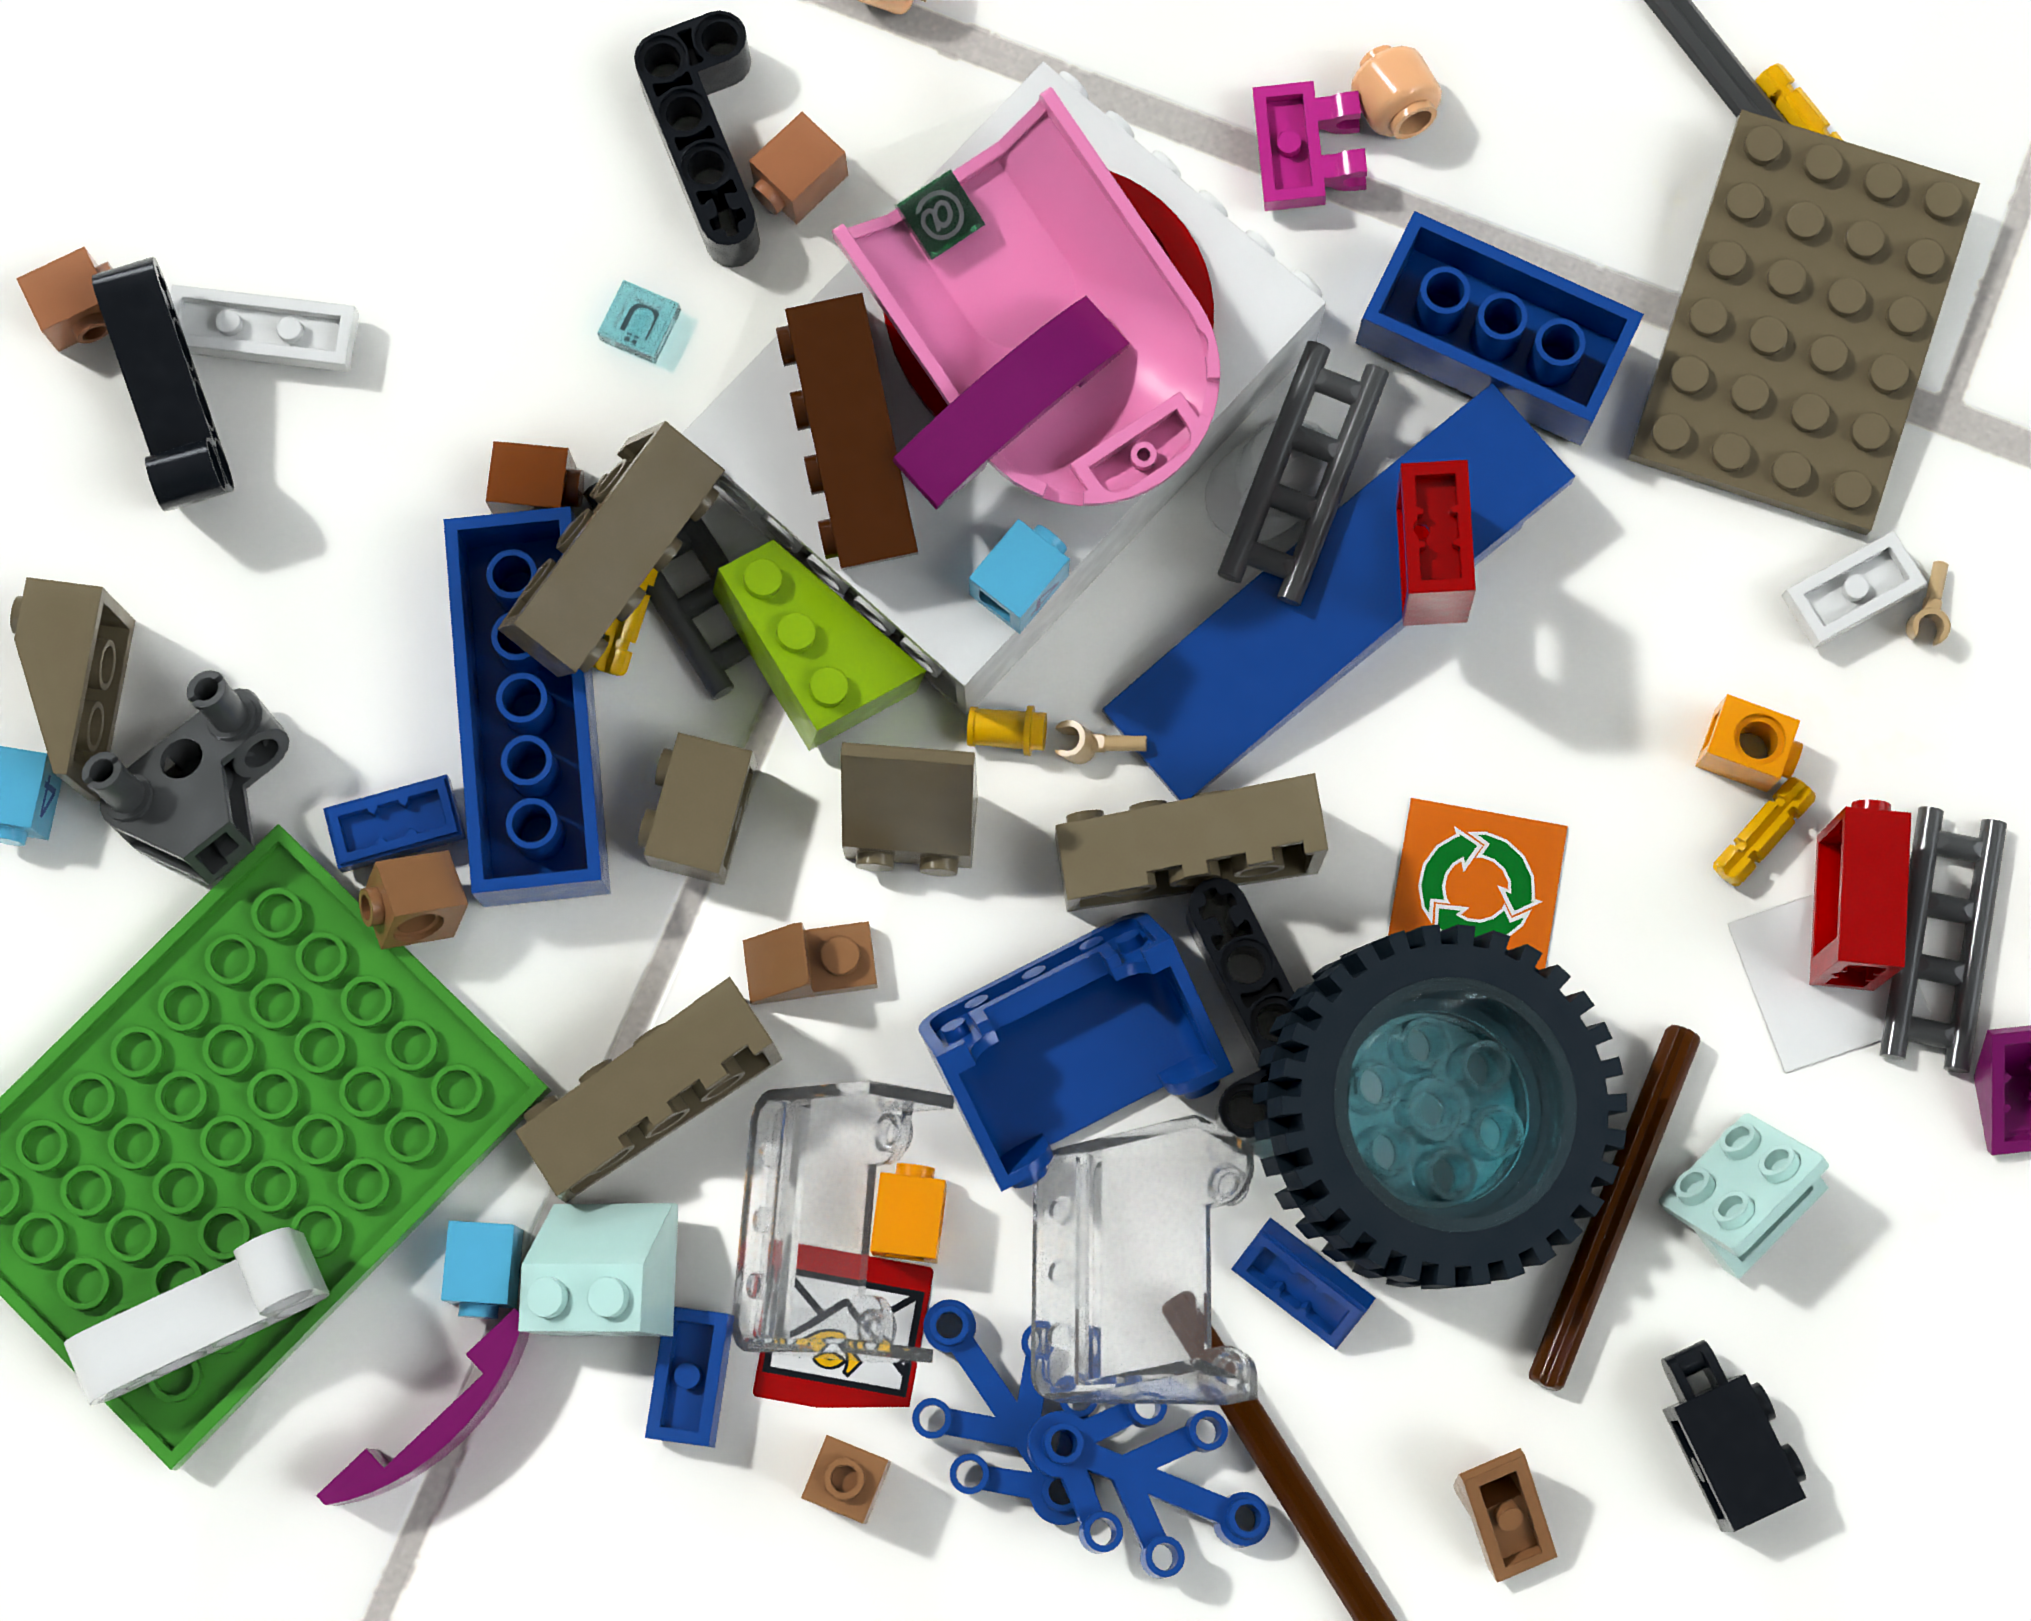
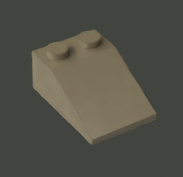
[10,577,136,802]
[841,742,978,876]

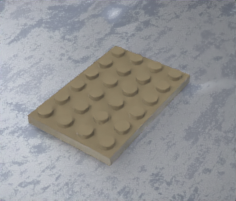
[1627,110,1980,535]

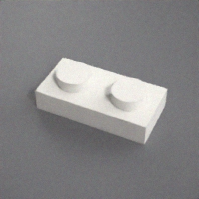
[1781,530,1927,649]

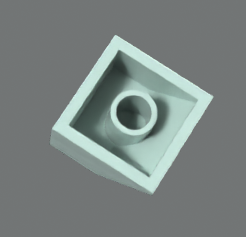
[518,1203,678,1336]

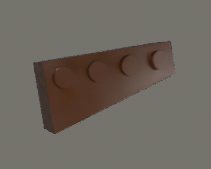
[776,293,918,570]

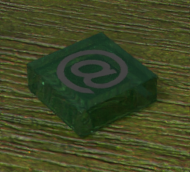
[894,169,985,260]

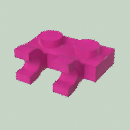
[1252,81,1367,211]

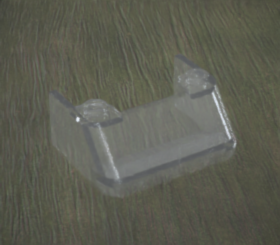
[732,1080,954,1363]

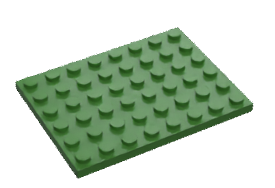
[0,824,552,1471]

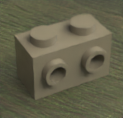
[638,732,758,885]

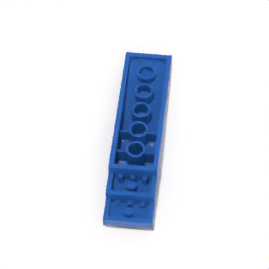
[1102,383,1575,801]

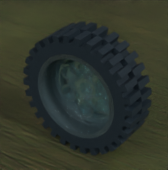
[1253,924,1627,1289]

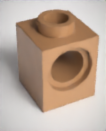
[359,850,468,950]
[801,1435,892,1524]

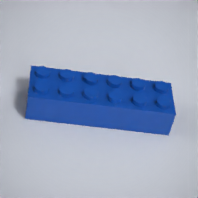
[443,506,611,907]

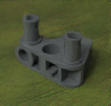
[82,670,290,885]

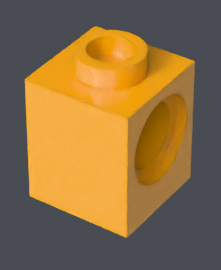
[1695,694,1803,792]
[870,1163,947,1264]

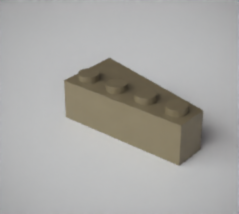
[497,421,725,677]
[1055,773,1328,912]
[515,976,782,1203]

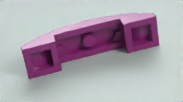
[892,296,1130,510]
[316,1308,530,1506]

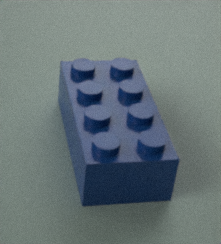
[1355,211,1644,446]

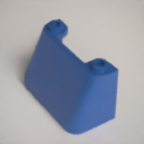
[918,912,1234,1192]

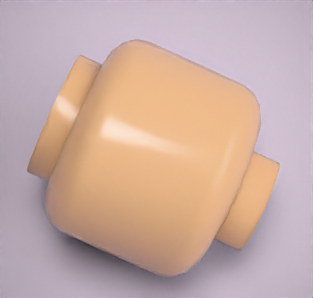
[1351,45,1442,139]

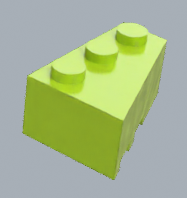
[712,539,926,751]

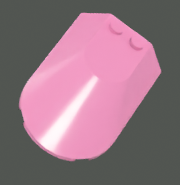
[832,87,1220,506]

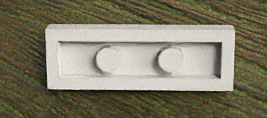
[170,284,359,372]

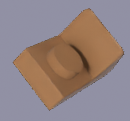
[742,921,878,1005]
[1453,1448,1558,1583]

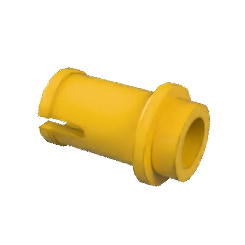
[967,705,1047,756]

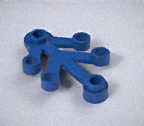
[912,1299,1099,1525]
[1027,1385,1270,1579]

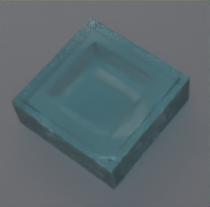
[597,280,681,364]

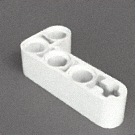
[64,1227,330,1406]

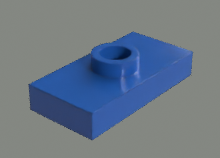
[323,774,466,873]
[1231,1217,1376,1350]

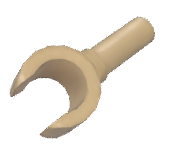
[1906,561,1951,646]
[1055,720,1147,765]

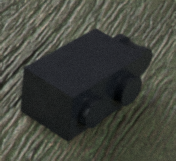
[1661,1339,1807,1532]

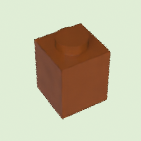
[485,441,584,514]

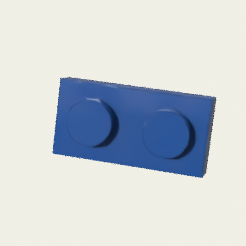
[645,1307,735,1448]

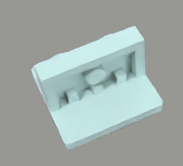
[1659,1113,1829,1279]

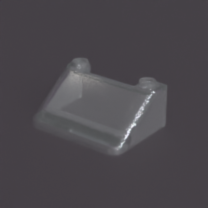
[1031,1115,1258,1405]

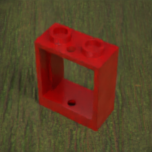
[1396,460,1476,626]
[1809,799,1911,991]

